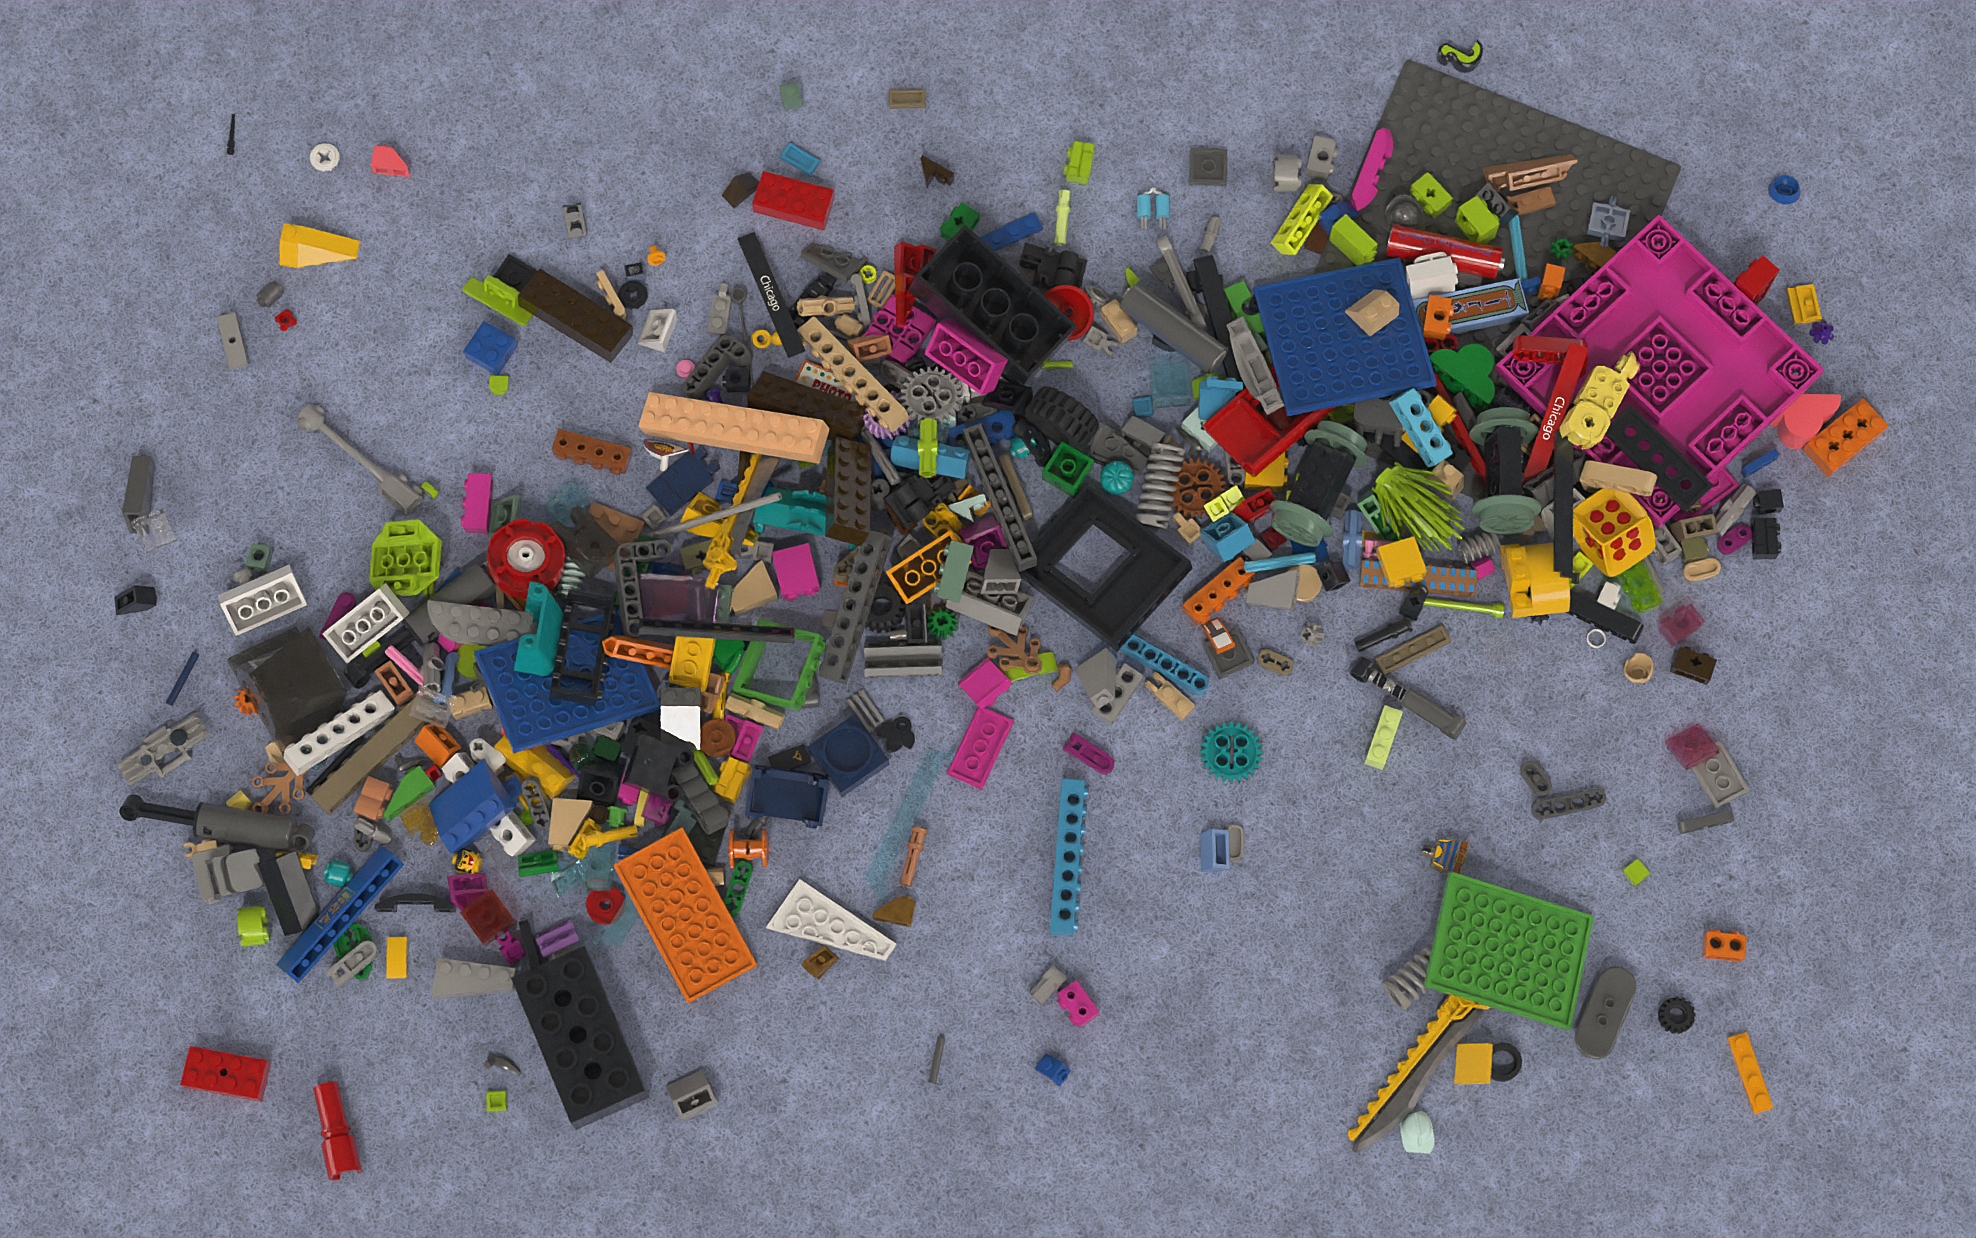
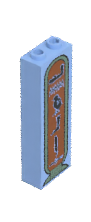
[1413,278,1529,335]

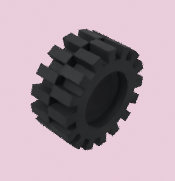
[1658,996,1696,1034]

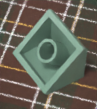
[488,495,522,538]

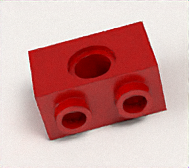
[1232,487,1277,524]

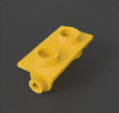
[567,818,603,861]

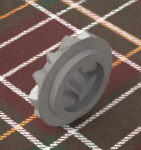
[1084,285,1110,308]

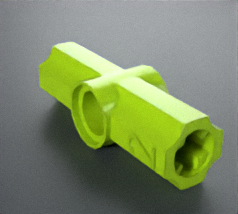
[918,418,939,478]

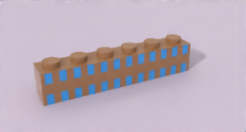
[1359,558,1477,598]

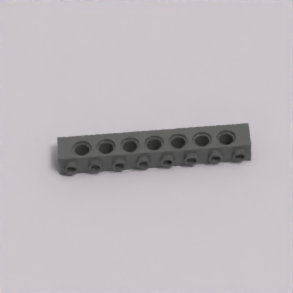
[963,423,1037,572]
[818,530,893,685]

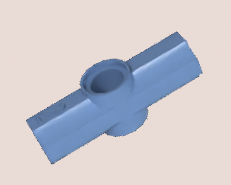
[1342,510,1363,569]

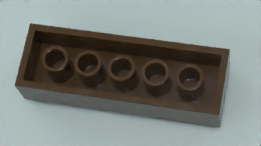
[518,269,633,363]
[747,371,867,441]
[825,436,871,547]

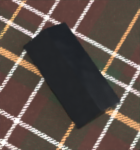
[258,850,320,936]

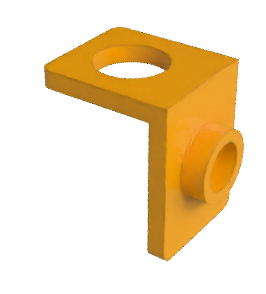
[958,485,991,518]

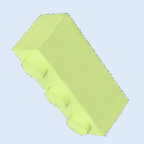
[1364,706,1403,770]

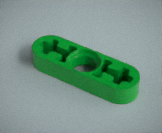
[724,861,753,917]

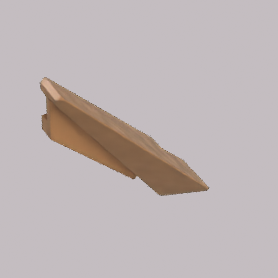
[1482,154,1577,191]

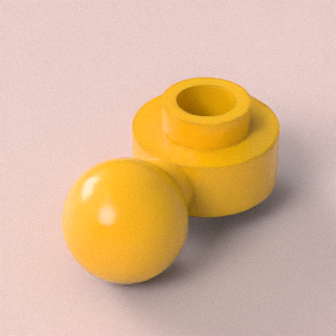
[751,329,782,348]

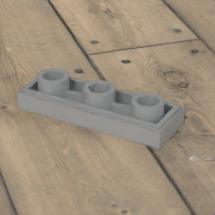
[217,312,249,370]

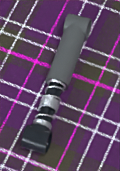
[1349,656,1467,740]

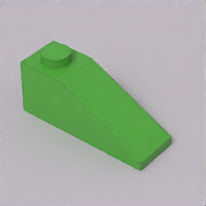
[383,765,436,822]

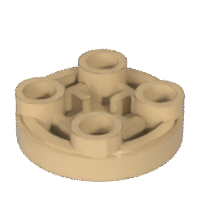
[1287,564,1322,603]

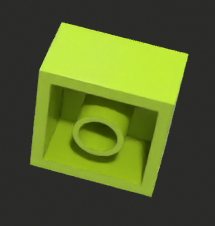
[1455,195,1500,244]

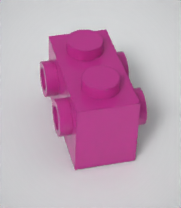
[1056,980,1099,1029]

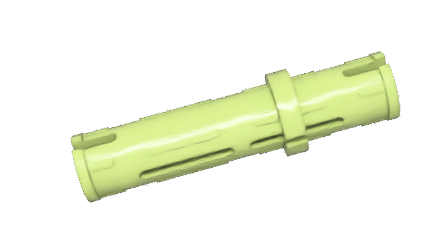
[1054,190,1071,246]

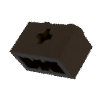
[1670,646,1717,685]

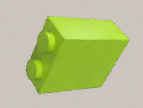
[1329,214,1378,266]

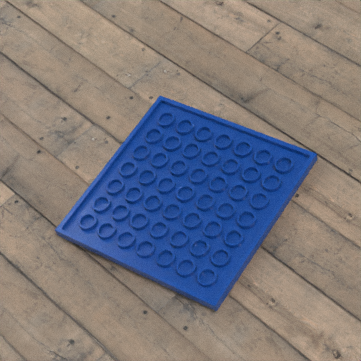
[1253,257,1436,416]

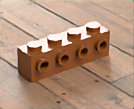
[552,429,632,475]

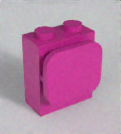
[771,543,820,601]

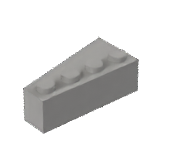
[431,958,518,1000]

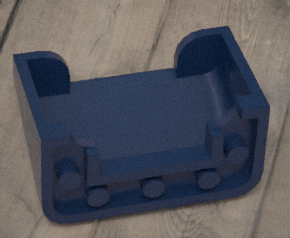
[744,764,830,829]

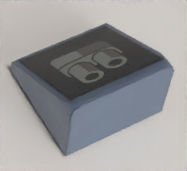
[624,262,646,282]

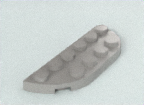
[427,600,538,647]

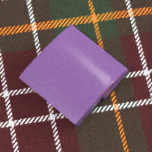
[535,919,580,957]

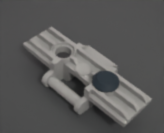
[116,713,210,786]

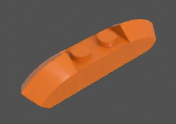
[602,635,675,669]

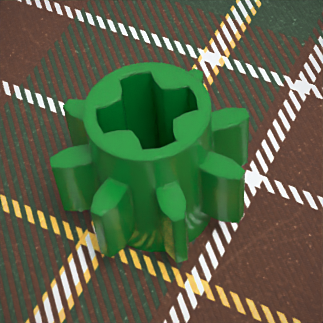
[1550,237,1573,261]

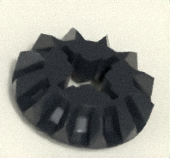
[618,281,648,310]

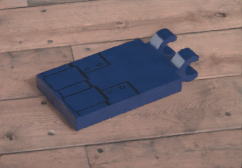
[646,446,720,516]

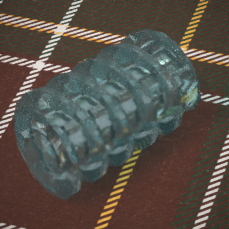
[1491,387,1532,415]

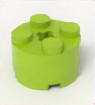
[237,905,270,947]

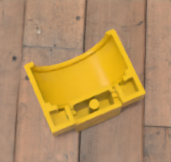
[1499,542,1570,618]

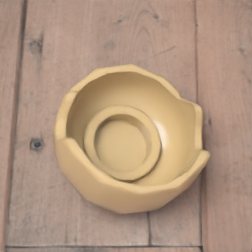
[1624,653,1654,684]

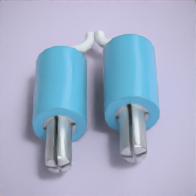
[1137,188,1169,230]

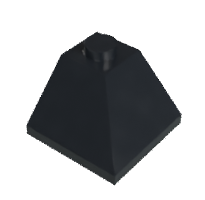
[981,380,1033,416]
[576,761,625,808]

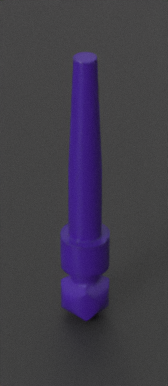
[547,744,580,778]

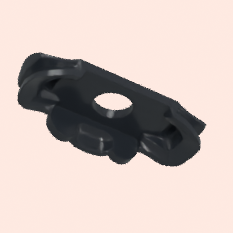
[1012,418,1052,467]

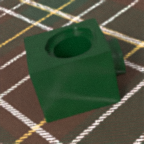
[592,736,622,763]

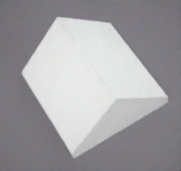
[637,309,678,353]

